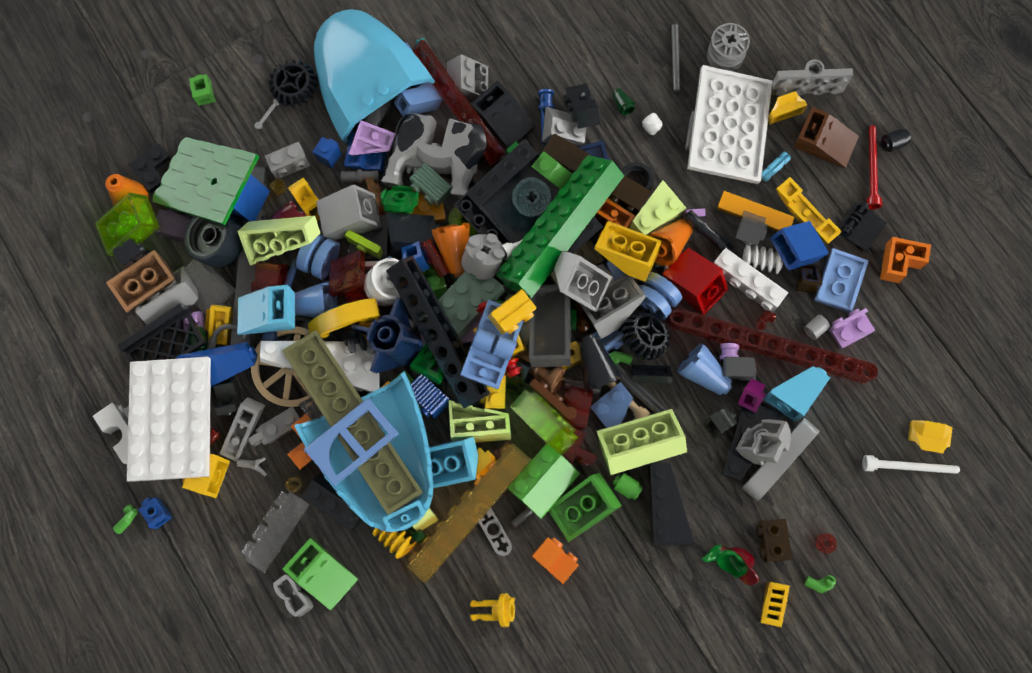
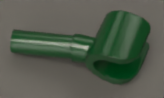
[405,528,427,543]

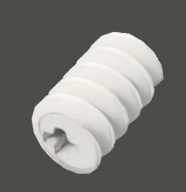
[742,245,783,274]

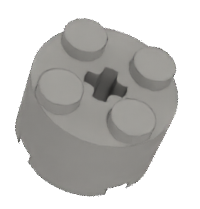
[461,233,505,280]

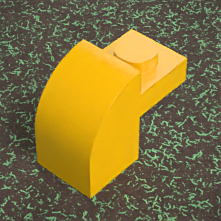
[288,177,320,221]

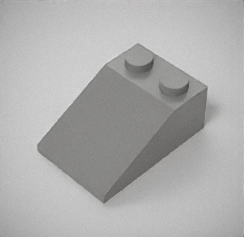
[580,274,646,339]

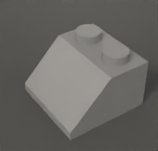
[542,107,586,147]

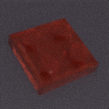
[329,250,365,297]

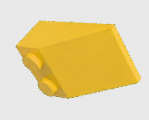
[594,221,662,282]

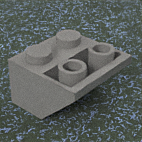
[447,54,488,101]

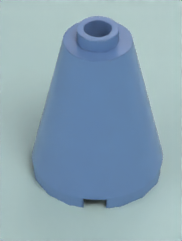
[295,282,338,318]
[677,344,732,395]

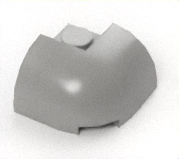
[736,419,791,466]

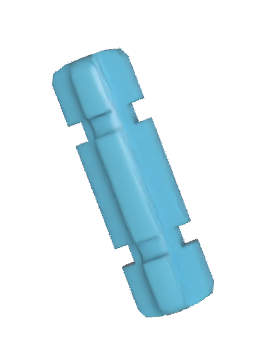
[761,152,791,182]

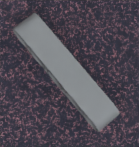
[742,418,820,502]

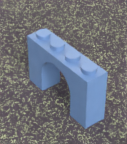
[394,42,444,117]

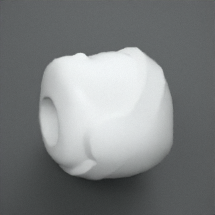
[642,113,662,135]

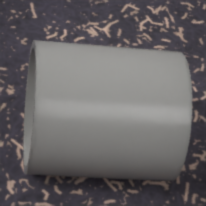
[804,314,830,340]

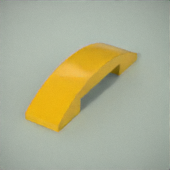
[776,177,842,244]
[308,298,380,339]

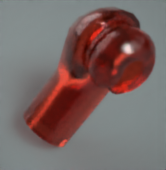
[757,310,776,331]

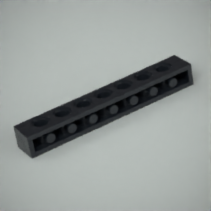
[386,256,491,409]

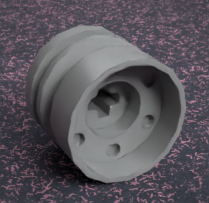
[707,23,750,71]

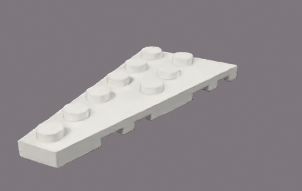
[260,341,380,393]

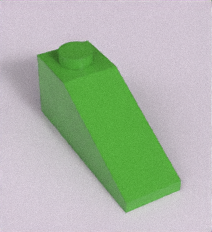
[532,151,572,189]

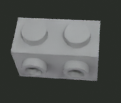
[265,142,310,180]

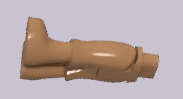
[512,350,565,393]

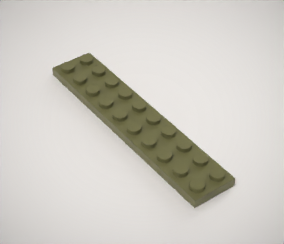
[282,330,423,515]

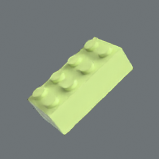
[597,409,687,475]

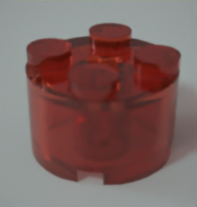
[251,261,289,292]

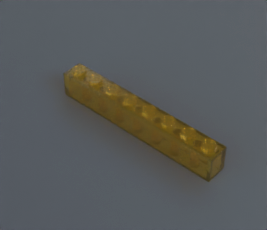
[407,443,532,583]

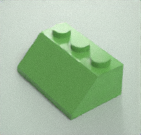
[508,444,580,519]

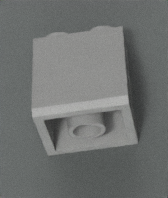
[316,185,382,240]

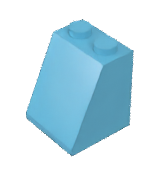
[763,366,830,422]

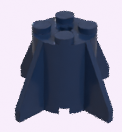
[351,297,423,374]

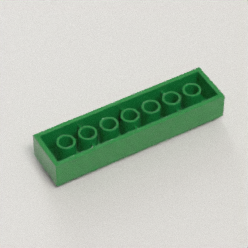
[496,155,624,298]

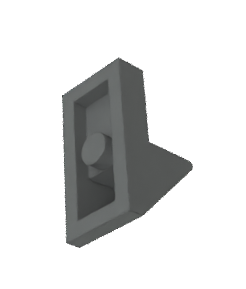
[723,356,757,383]

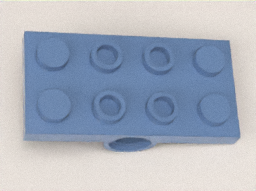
[460,300,523,390]

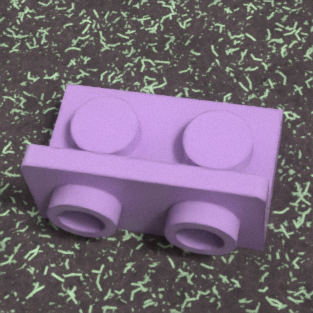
[828,308,875,350]

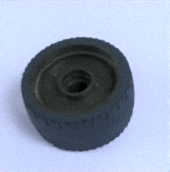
[184,215,243,268]

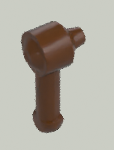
[572,299,590,333]

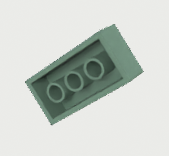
[438,271,505,340]

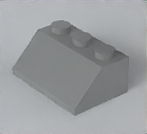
[554,250,612,312]
[136,266,199,325]

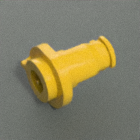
[470,593,515,627]

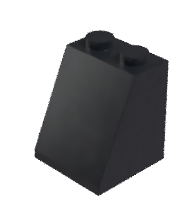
[386,213,441,260]

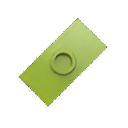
[345,230,383,259]

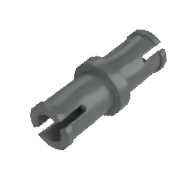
[341,169,379,184]

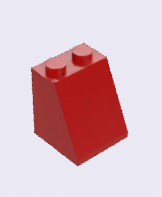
[663,248,729,316]

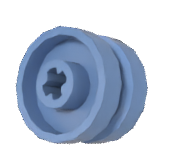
[296,234,340,280]
[639,272,682,320]

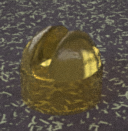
[270,179,286,195]
[285,476,302,493]

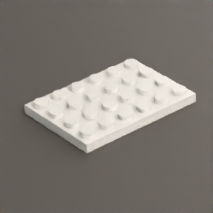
[687,65,772,184]
[127,357,211,482]

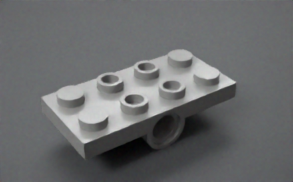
[771,59,853,96]

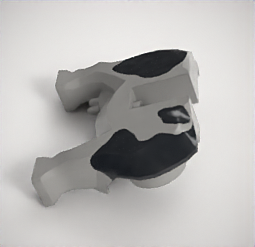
[381,113,487,199]

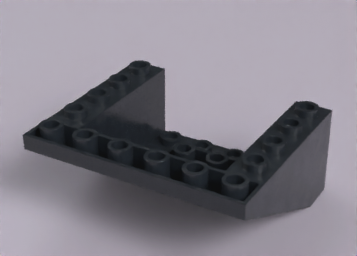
[454,139,603,274]

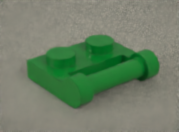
[410,343,444,384]

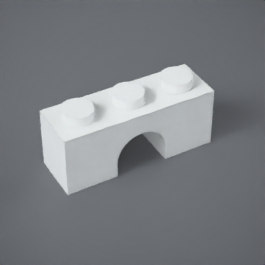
[93,402,128,464]

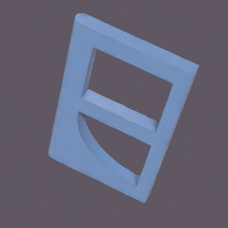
[304,398,399,487]

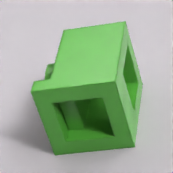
[189,74,216,106]

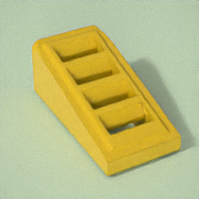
[760,582,789,627]

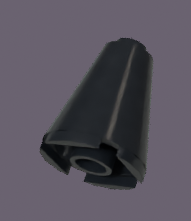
[579,334,622,391]

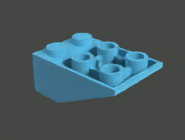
[237,285,295,335]

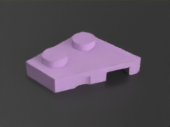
[349,120,396,155]

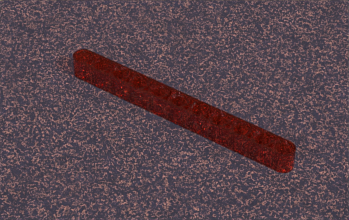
[668,308,878,383]

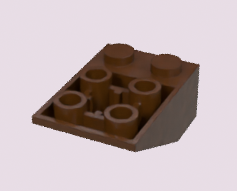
[793,107,859,168]

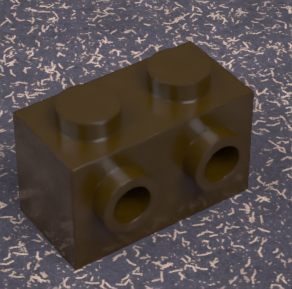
[756,519,792,563]

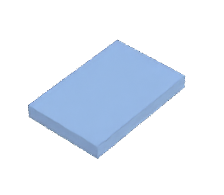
[814,248,869,313]

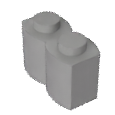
[273,574,313,617]

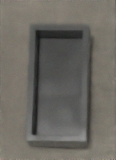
[529,284,571,367]

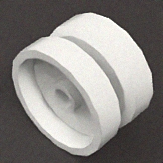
[363,258,400,306]

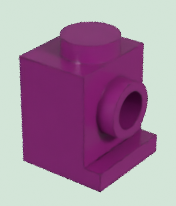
[738,378,766,413]

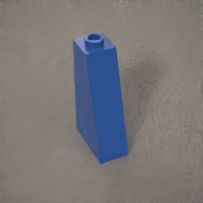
[176,342,257,387]

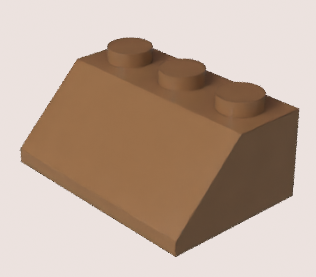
[106,250,175,313]

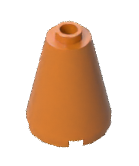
[105,174,149,216]
[648,219,693,266]
[432,223,470,277]

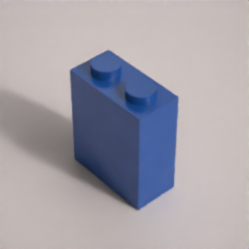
[770,221,829,271]

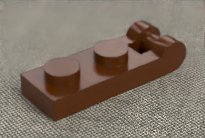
[529,378,577,421]

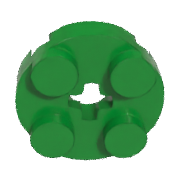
[381,185,419,214]

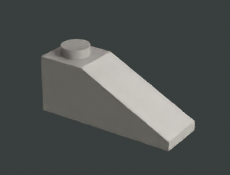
[220,397,265,462]

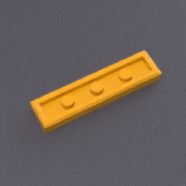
[717,191,795,232]

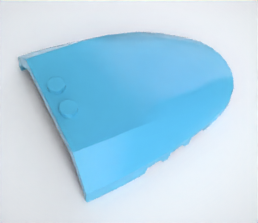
[314,9,435,143]
[294,372,433,532]

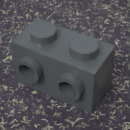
[736,211,768,246]

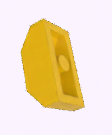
[768,91,807,125]
[205,305,233,345]
[908,420,952,454]

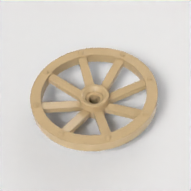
[251,327,314,407]

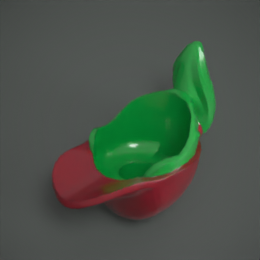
[701,545,759,585]

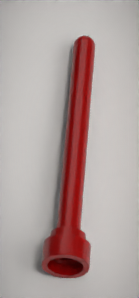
[866,125,882,209]

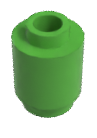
[612,473,643,501]

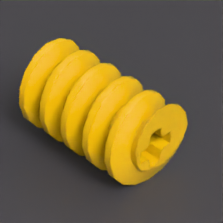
[372,528,416,559]

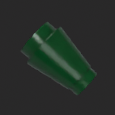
[612,88,635,116]

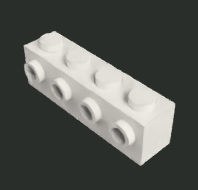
[714,248,788,313]

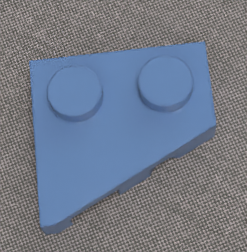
[591,383,633,428]

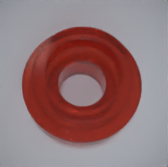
[816,533,837,554]

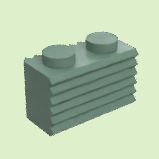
[410,163,452,208]

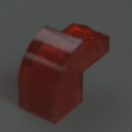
[561,425,598,466]

